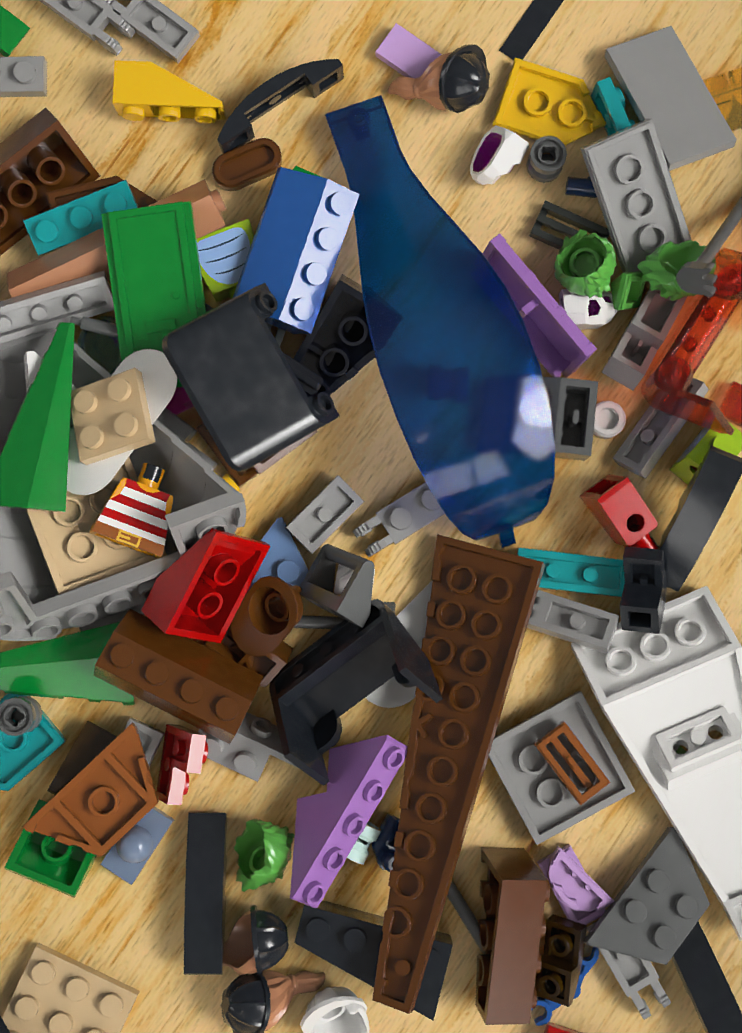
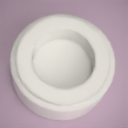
[593,401,626,439]

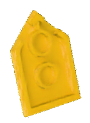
[492,58,606,146]

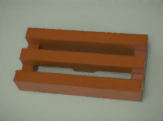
[533,721,611,805]

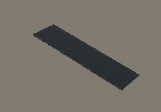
[499,0,564,60]

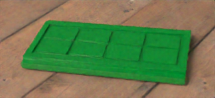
[101,201,206,388]

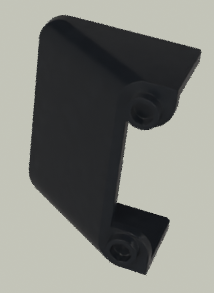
[162,283,340,472]

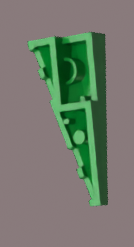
[0,322,75,512]
[0,622,135,705]

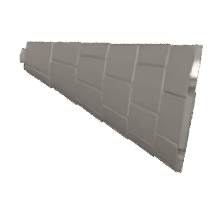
[0,327,246,641]

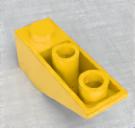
[112,60,226,124]

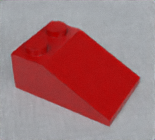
[141,528,270,643]

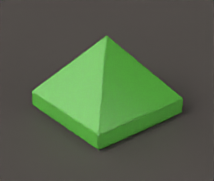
[610,271,645,310]

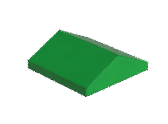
[4,799,96,898]

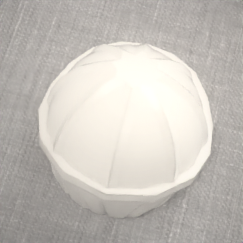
[300,987,370,1033]

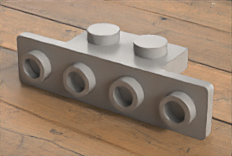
[198,712,298,782]

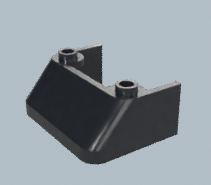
[269,599,443,786]

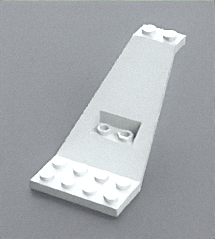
[571,586,742,941]

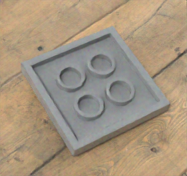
[489,691,635,845]

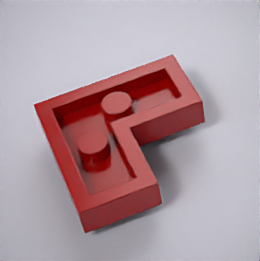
[156,724,208,806]

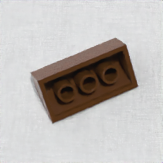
[0,108,100,256]
[94,609,264,744]

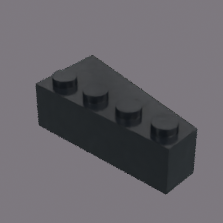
[294,900,453,1021]

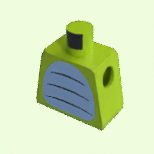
[197,219,254,302]
[670,416,742,485]

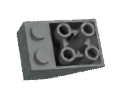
[476,376,598,461]

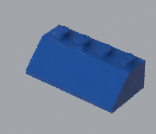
[232,167,360,334]

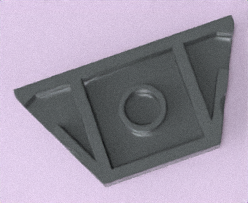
[583,827,710,965]

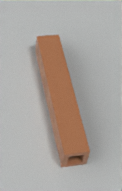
[7,179,227,298]

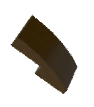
[47,721,117,795]
[535,914,587,1007]

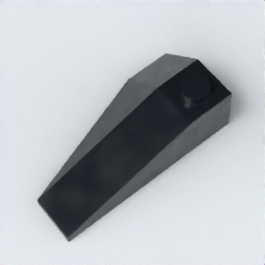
[293,274,404,397]

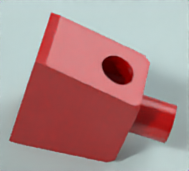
[580,474,659,549]

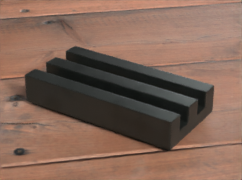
[529,201,609,250]

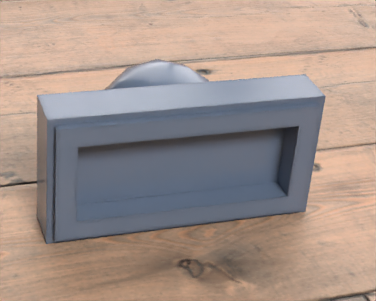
[100,806,174,885]

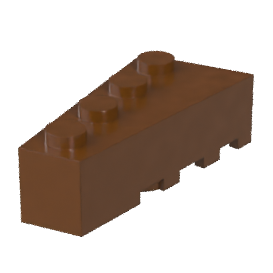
[475,848,550,1025]

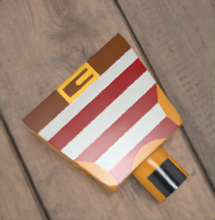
[89,463,173,558]

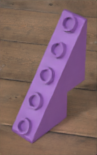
[290,735,408,908]

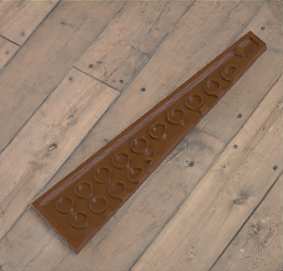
[372,534,545,1014]

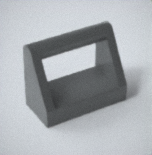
[300,544,375,628]

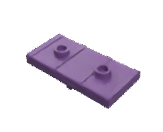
[470,234,597,378]

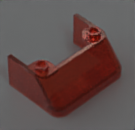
[641,264,742,435]

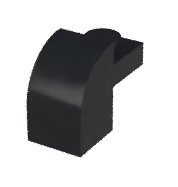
[620,546,668,634]

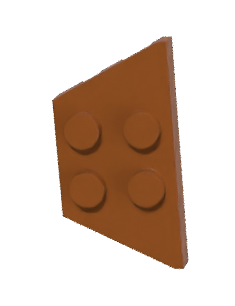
[22,722,159,857]

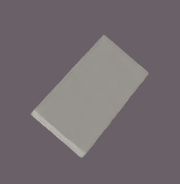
[605,26,737,171]
[580,118,691,273]

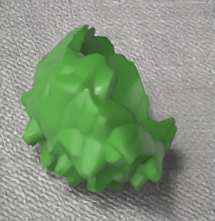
[554,229,617,298]
[637,240,716,301]
[234,819,295,892]

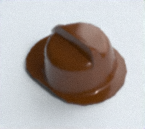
[231,576,304,657]

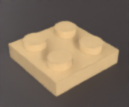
[71,368,155,465]

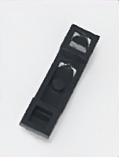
[217,59,344,154]

